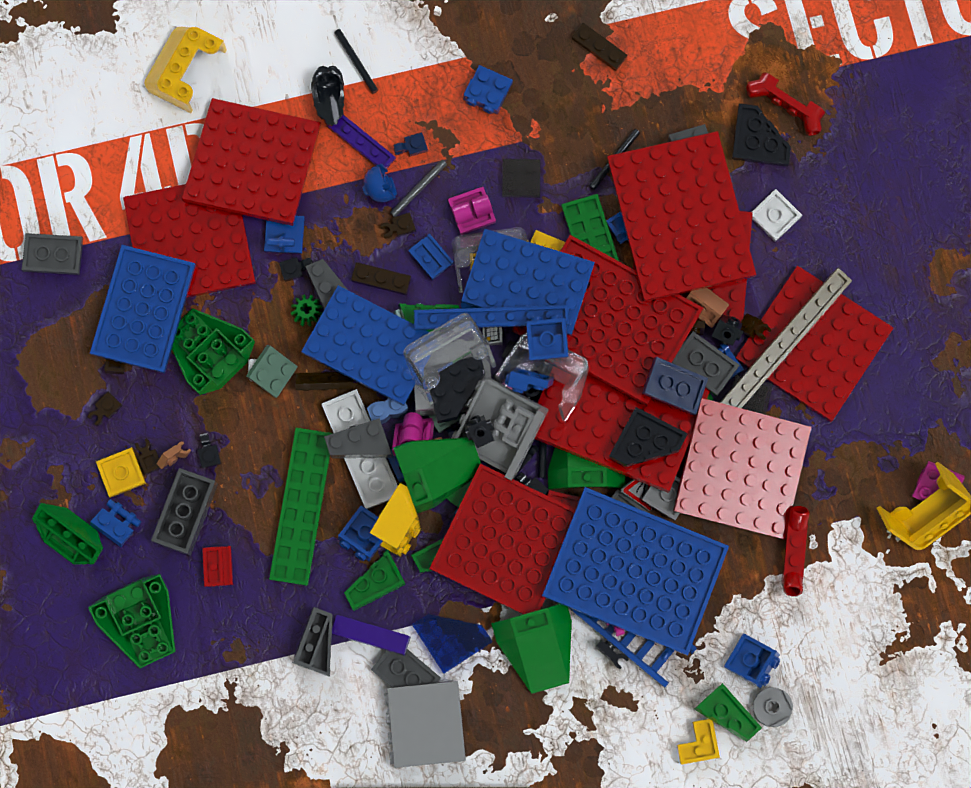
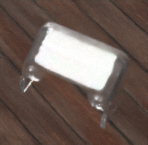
[452,227,529,293]
[403,313,496,405]
[495,333,589,421]

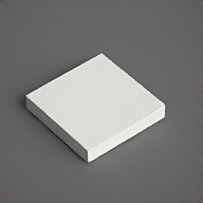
[752,189,802,242]

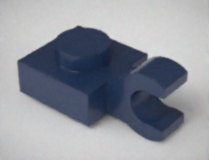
[393,132,428,157]

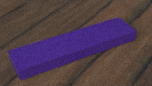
[327,115,396,168]
[332,615,411,656]

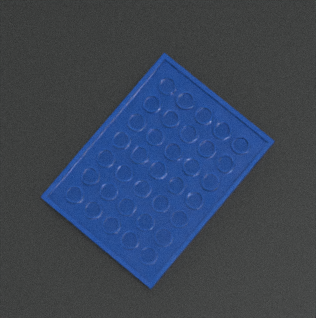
[542,487,729,656]

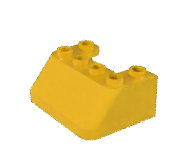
[144,26,227,113]
[370,483,421,557]

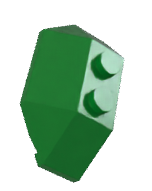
[32,503,103,564]

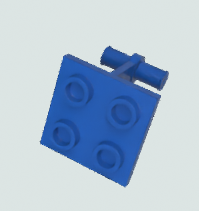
[264,216,305,254]

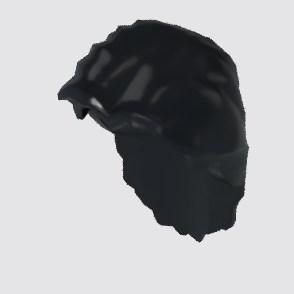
[311,66,344,127]

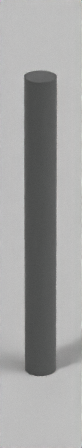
[390,160,447,217]

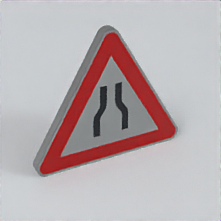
[621,479,652,511]

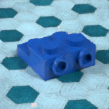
[463,65,513,114]
[526,315,569,361]
[505,368,554,393]
[338,505,383,561]
[724,633,780,689]

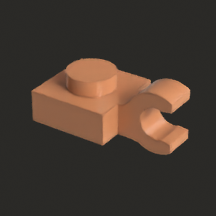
[157,442,191,469]

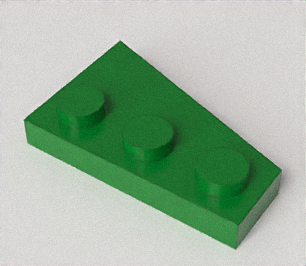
[344,550,406,611]
[694,683,762,742]

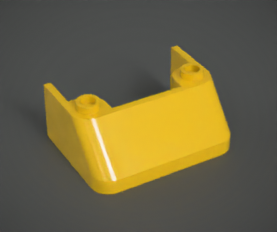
[877,462,971,550]

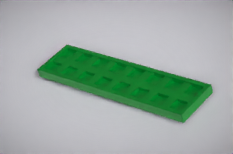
[561,194,619,261]
[269,428,334,586]

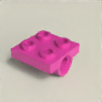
[448,187,496,235]
[392,412,434,456]
[912,461,965,501]

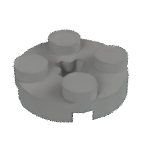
[753,687,793,727]

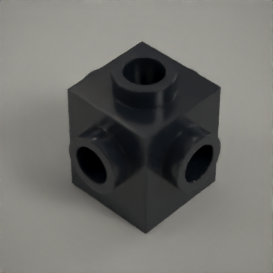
[712,314,744,346]
[465,415,495,448]

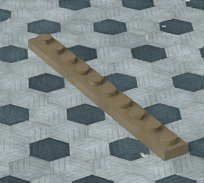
[719,268,852,408]

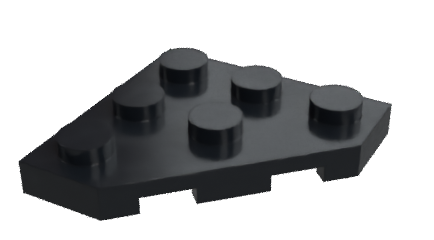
[732,103,791,166]
[424,355,485,423]
[609,407,688,467]

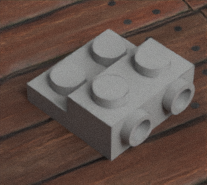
[642,476,681,521]

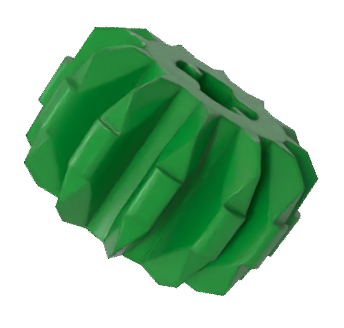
[291,294,323,327]

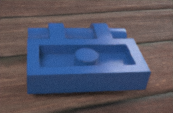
[90,499,142,547]

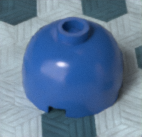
[362,163,397,203]

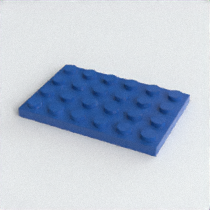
[461,229,595,336]
[90,245,196,374]
[301,285,440,406]

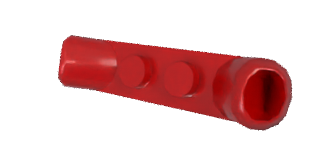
[746,72,825,136]
[781,506,810,597]

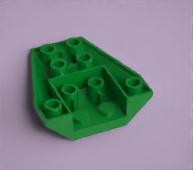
[172,308,255,395]
[393,438,481,514]
[548,447,626,489]
[88,574,176,668]
[491,604,572,694]

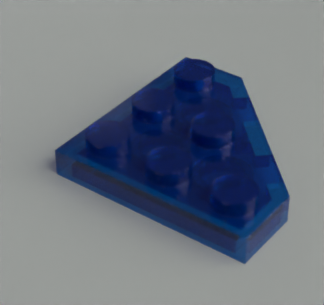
[412,614,493,674]

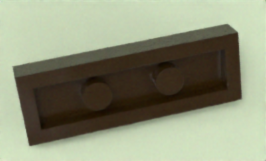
[572,23,628,71]
[351,262,411,295]
[295,372,354,391]

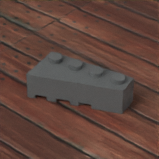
[305,259,348,310]

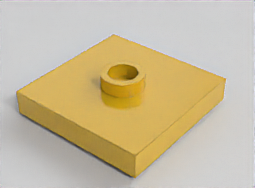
[96,447,146,498]

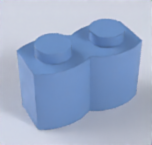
[367,398,408,424]

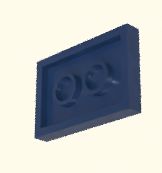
[642,357,708,415]

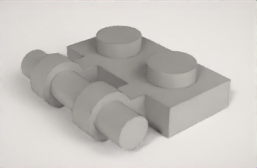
[491,399,535,449]

